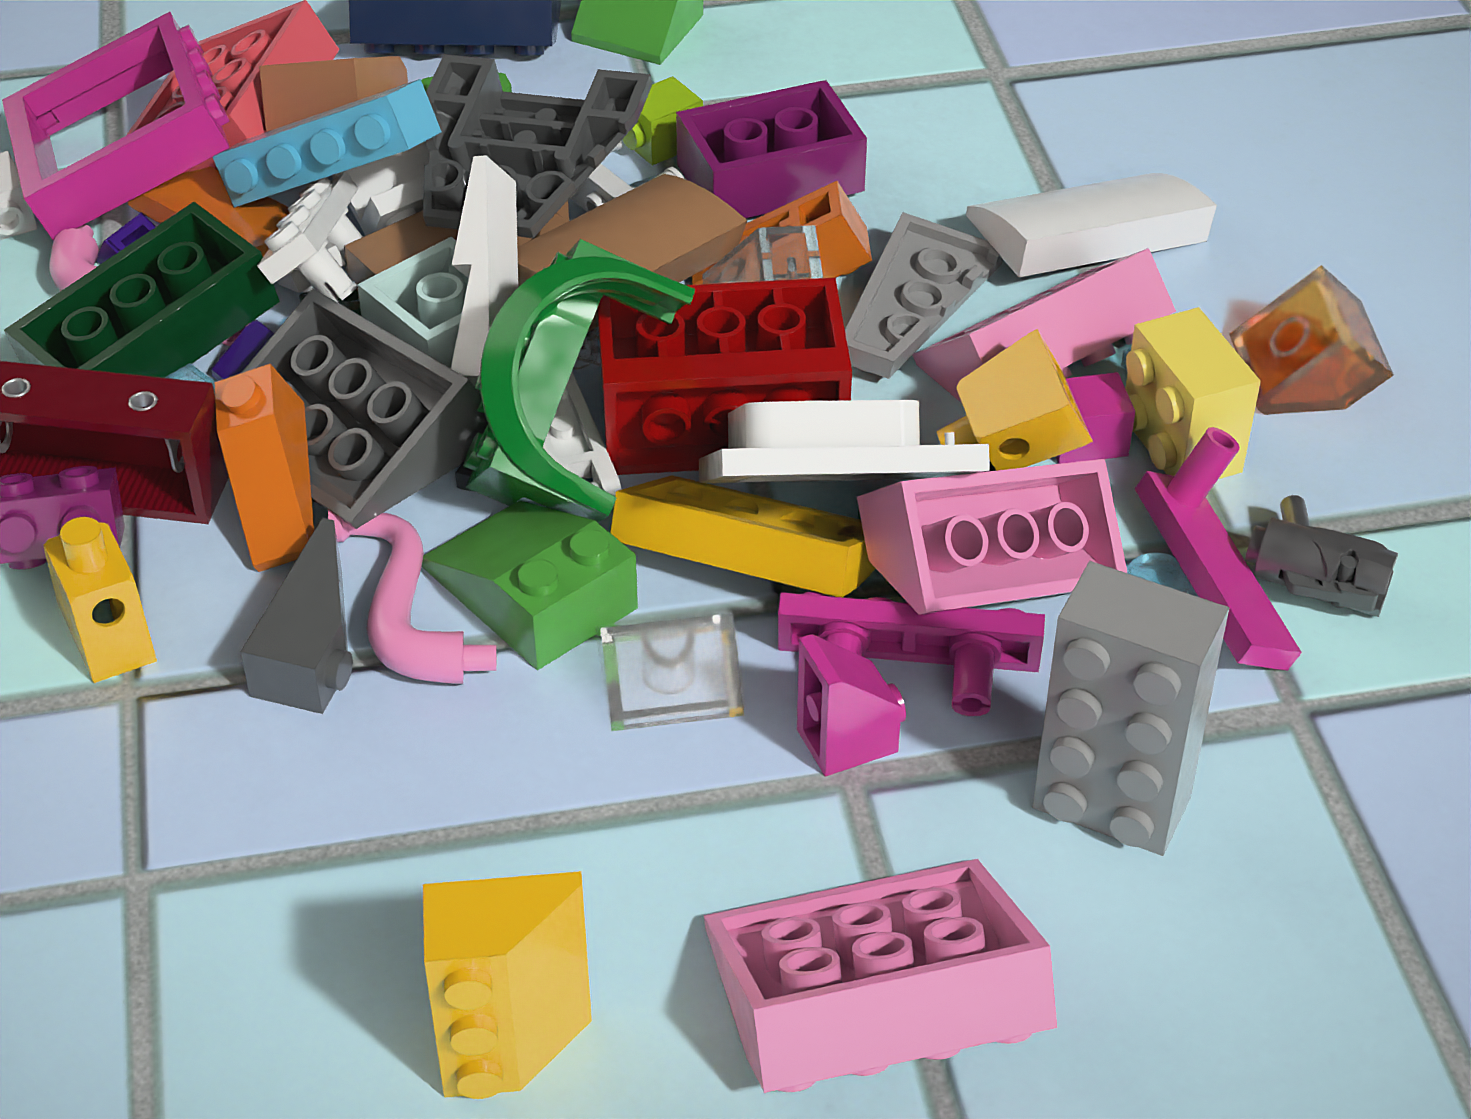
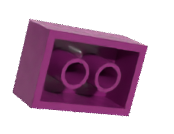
[676,80,867,218]

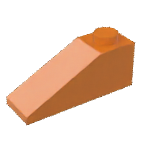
[692,181,872,285]
[214,364,314,572]

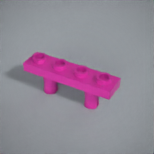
[778,592,1045,716]

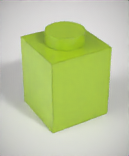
[622,76,703,166]

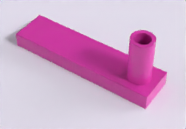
[1135,427,1302,671]

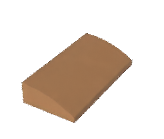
[517,174,748,332]

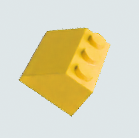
[423,871,592,1099]

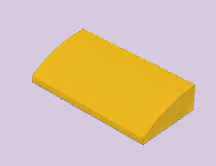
[610,475,876,598]

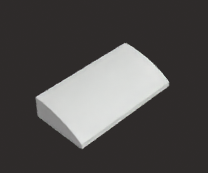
[966,173,1217,277]

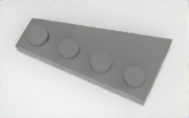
[845,212,1003,379]

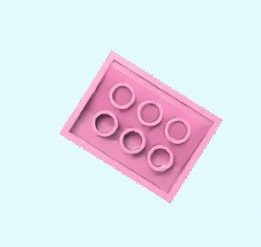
[704,859,1057,1093]

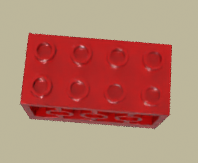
[598,277,852,475]

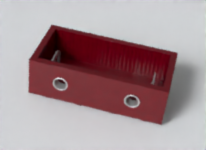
[0,361,229,524]

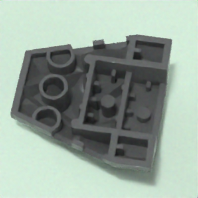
[423,54,652,238]

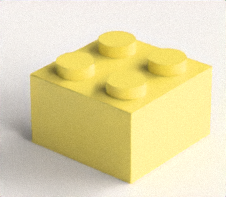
[1125,307,1261,479]

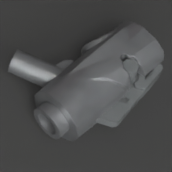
[1245,495,1398,617]

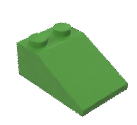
[422,500,638,671]

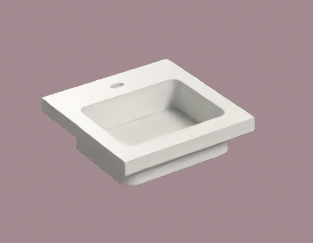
[699,400,990,483]

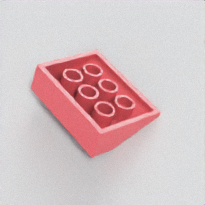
[127,0,340,174]

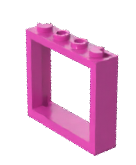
[2,11,230,241]

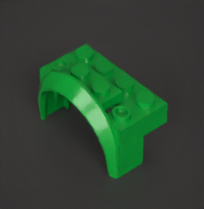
[463,239,695,522]

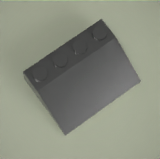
[241,288,488,529]

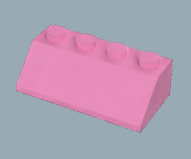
[912,248,1176,403]
[857,459,1128,615]

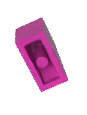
[797,634,906,777]

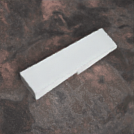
[451,155,518,394]

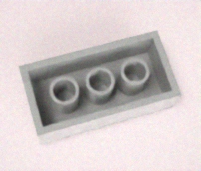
[1032,561,1229,856]

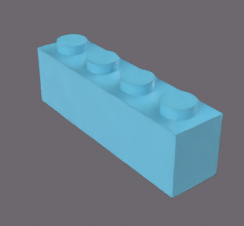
[213,79,442,207]

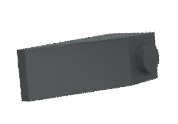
[240,518,353,714]

